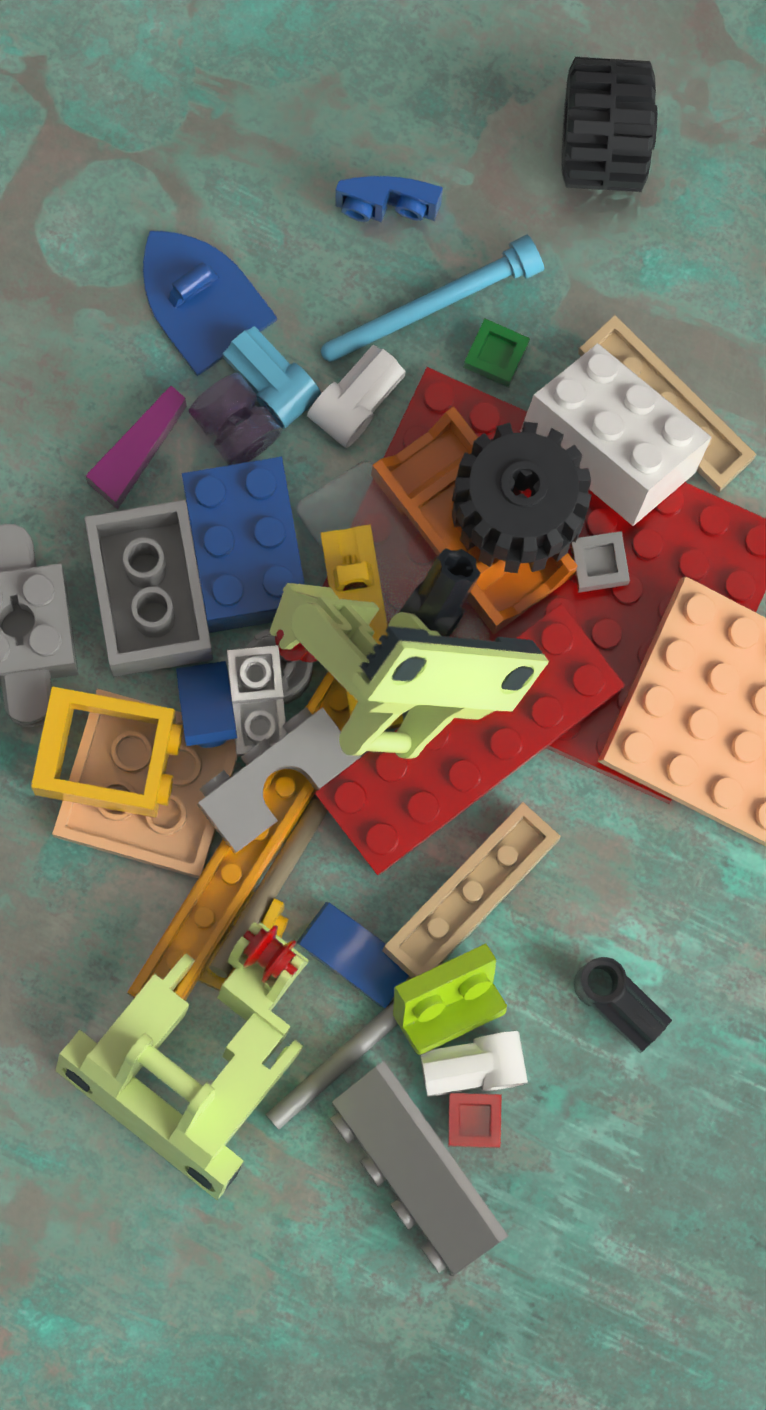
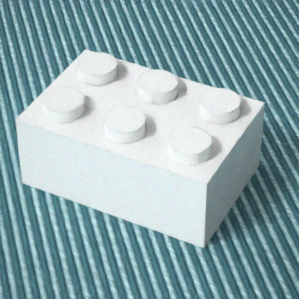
[520,343,711,526]

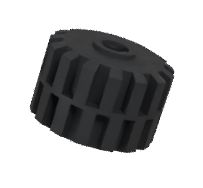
[561,57,658,192]
[452,421,591,573]

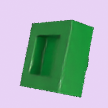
[463,318,530,388]

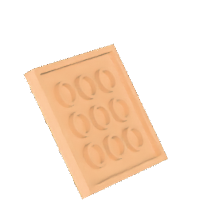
[598,577,766,846]

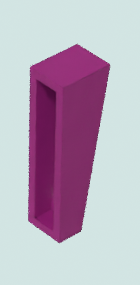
[86,386,187,510]

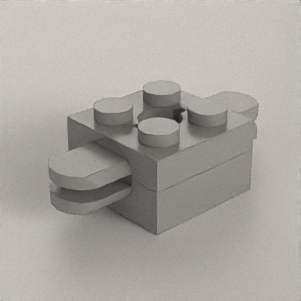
[0,524,79,728]

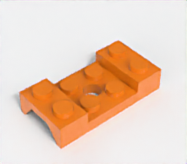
[371,407,578,634]

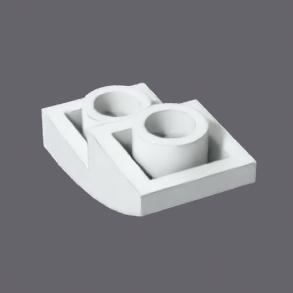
[227,645,287,757]

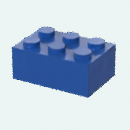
[182,456,305,633]

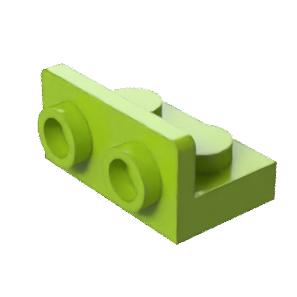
[393,943,507,1055]

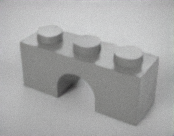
[197,707,360,854]

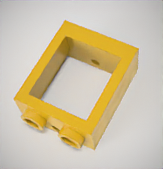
[31,686,183,818]

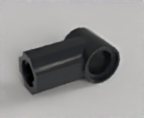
[399,548,481,637]
[574,957,672,1053]

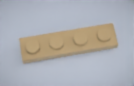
[578,315,756,493]
[383,802,561,978]

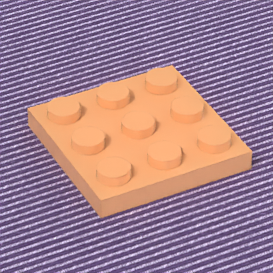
[52,688,238,878]

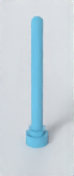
[321,234,544,361]

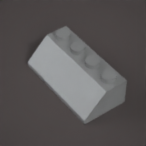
[330,1061,508,1277]

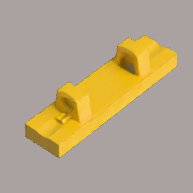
[320,524,403,729]

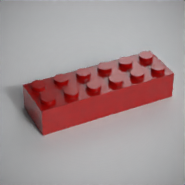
[315,603,625,875]

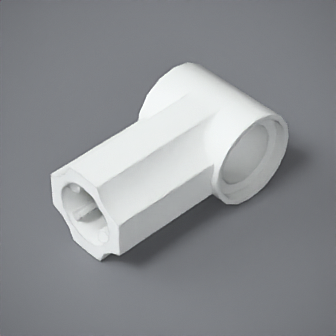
[307,345,406,448]
[420,1031,528,1097]

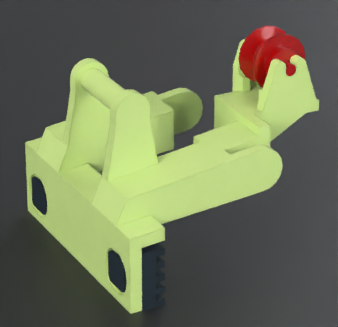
[270,583,549,759]
[55,922,309,1200]

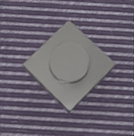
[570,531,630,592]

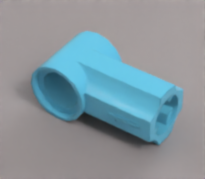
[223,326,321,429]

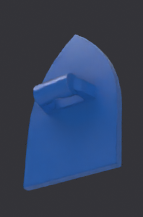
[143,231,278,376]

